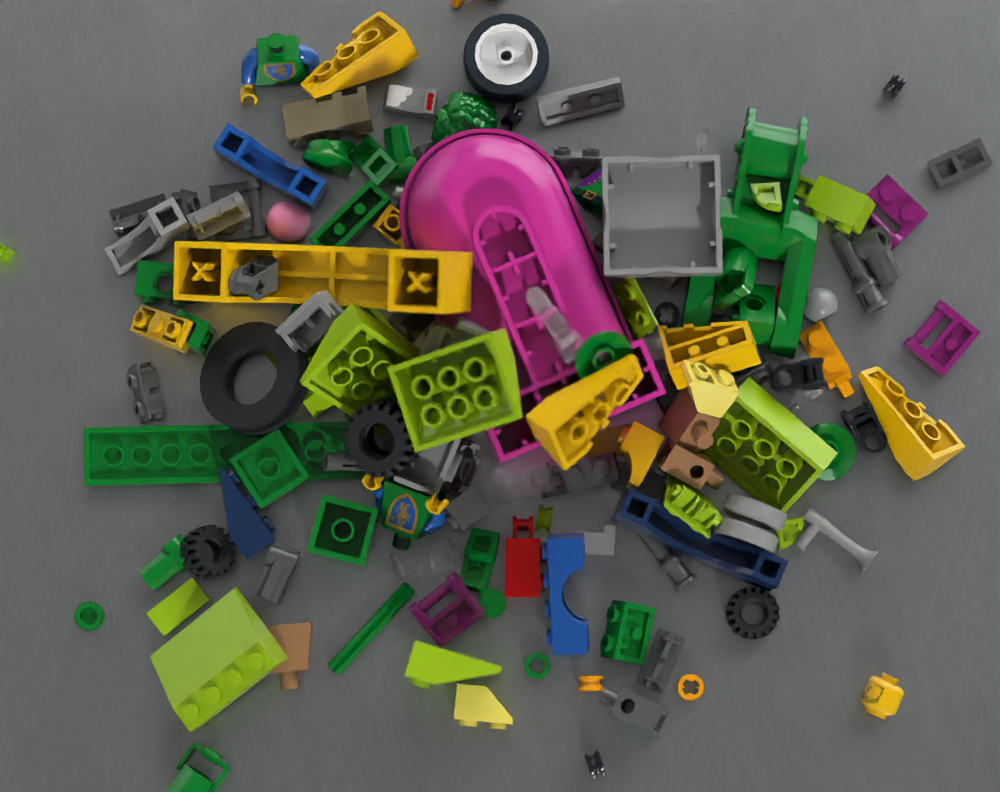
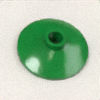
[575,331,632,379]
[810,423,856,481]

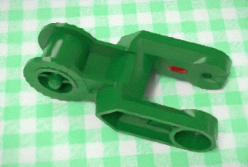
[680,107,818,360]

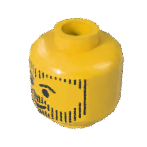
[861,673,904,719]

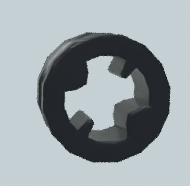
[883,70,909,99]
[500,102,526,131]
[654,302,680,328]
[584,750,607,780]

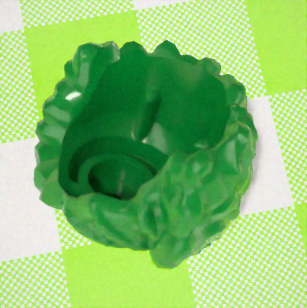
[431,91,499,145]

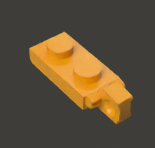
[799,321,855,400]

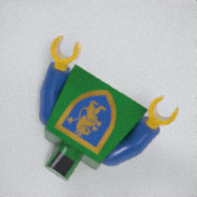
[239,33,327,106]
[362,474,449,550]

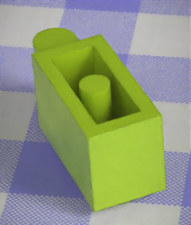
[794,174,876,235]

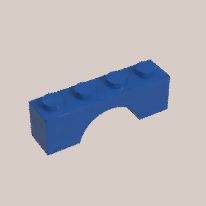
[213,123,328,211]
[542,533,590,655]

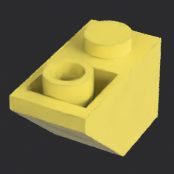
[681,360,740,418]
[454,684,513,730]

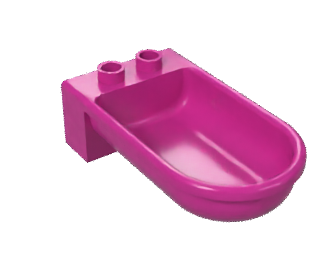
[399,128,666,464]

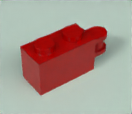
[505,516,546,598]

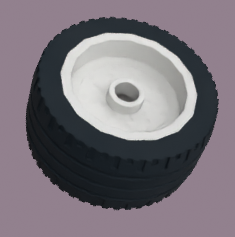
[463,13,549,104]

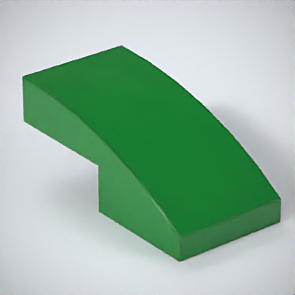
[349,134,400,187]
[459,527,500,594]

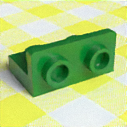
[600,600,656,666]

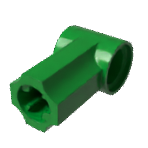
[383,125,416,185]
[138,534,188,591]

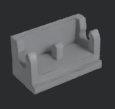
[275,290,343,353]

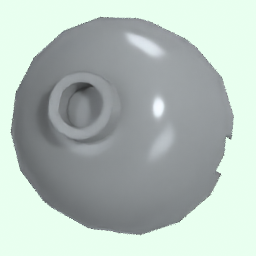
[440,438,480,497]

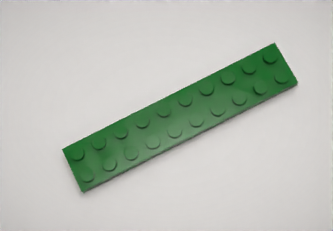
[84,421,375,486]

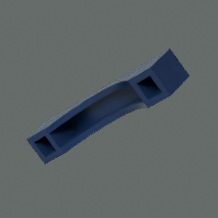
[611,488,788,591]

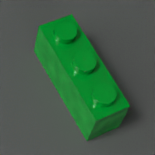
[309,179,392,247]

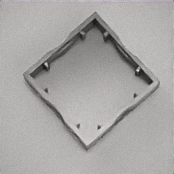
[602,155,723,278]

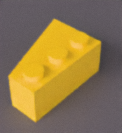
[658,321,761,390]

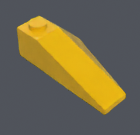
[300,11,419,99]
[526,354,644,471]
[858,366,965,481]

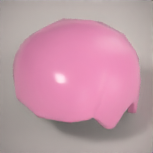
[265,200,311,244]

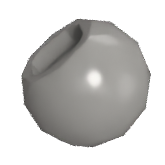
[804,287,838,322]

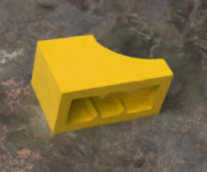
[617,421,665,491]

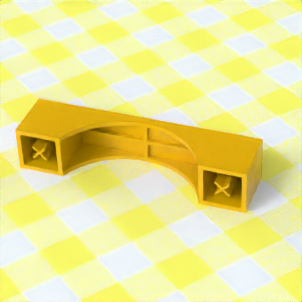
[173,241,473,314]

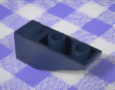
[219,466,276,560]

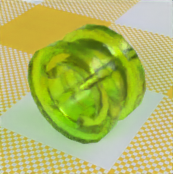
[0,244,16,265]
[535,505,554,532]

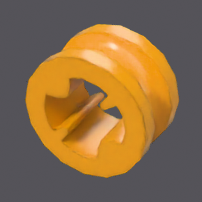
[677,674,704,700]
[577,676,604,691]

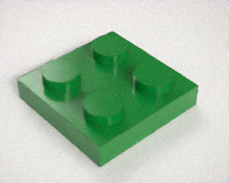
[229,428,310,509]

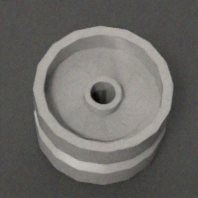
[714,493,788,554]

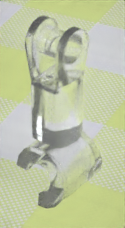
[526,287,585,364]

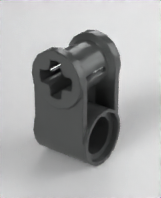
[228,256,279,301]

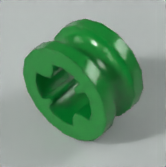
[524,653,551,679]

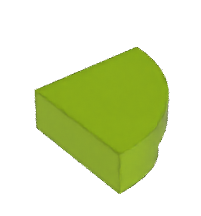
[750,182,782,212]
[775,516,804,550]

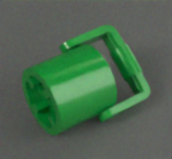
[713,246,758,311]
[165,743,231,792]

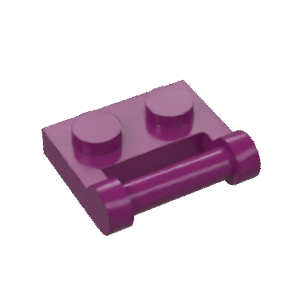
[867,174,928,250]
[903,300,980,377]
[409,572,486,648]

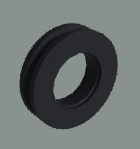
[200,322,309,435]

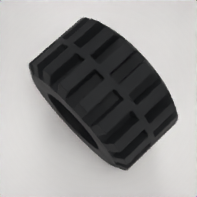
[343,399,421,478]

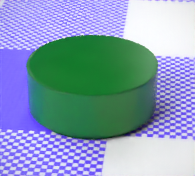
[477,589,506,618]
[74,602,105,631]

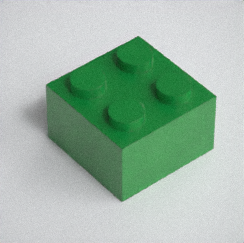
[307,494,379,567]

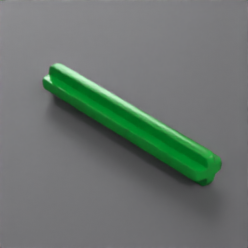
[328,582,415,675]

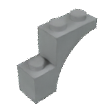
[104,197,191,275]

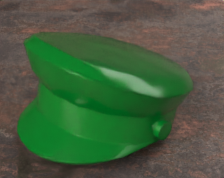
[302,139,356,176]

